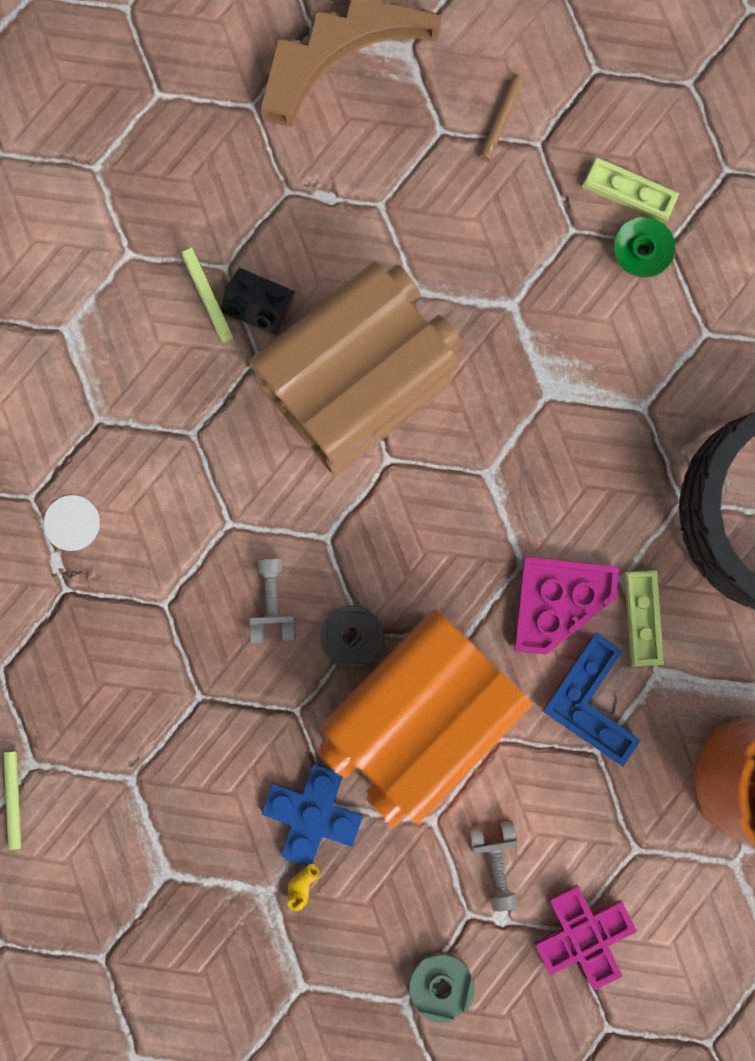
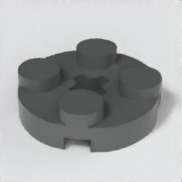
[320,605,384,669]

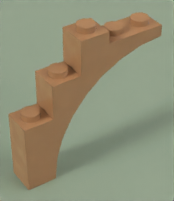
[261,0,442,127]

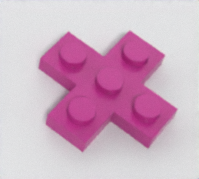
[534,884,637,991]

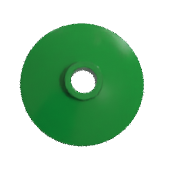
[613,217,676,278]

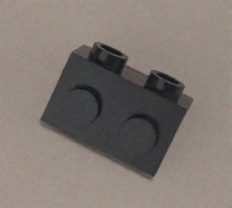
[221,267,295,335]

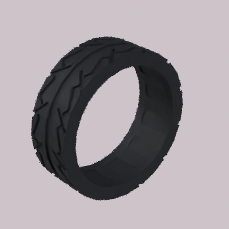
[678,412,755,609]

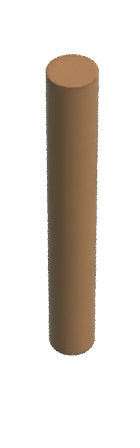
[479,74,524,162]

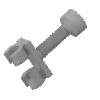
[250,559,296,643]
[468,820,518,912]

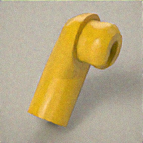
[287,864,320,911]

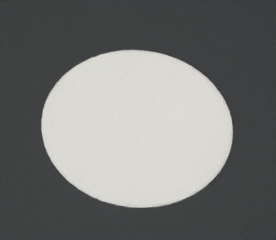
[44,495,100,551]

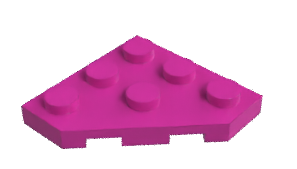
[514,556,619,655]

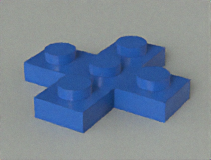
[262,763,363,866]

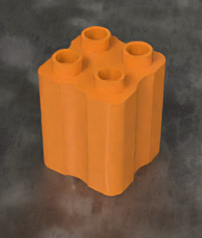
[317,609,533,827]

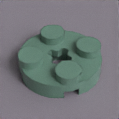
[409,953,475,1023]

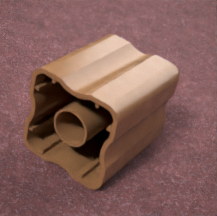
[249,261,463,477]

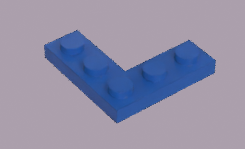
[542,633,641,767]

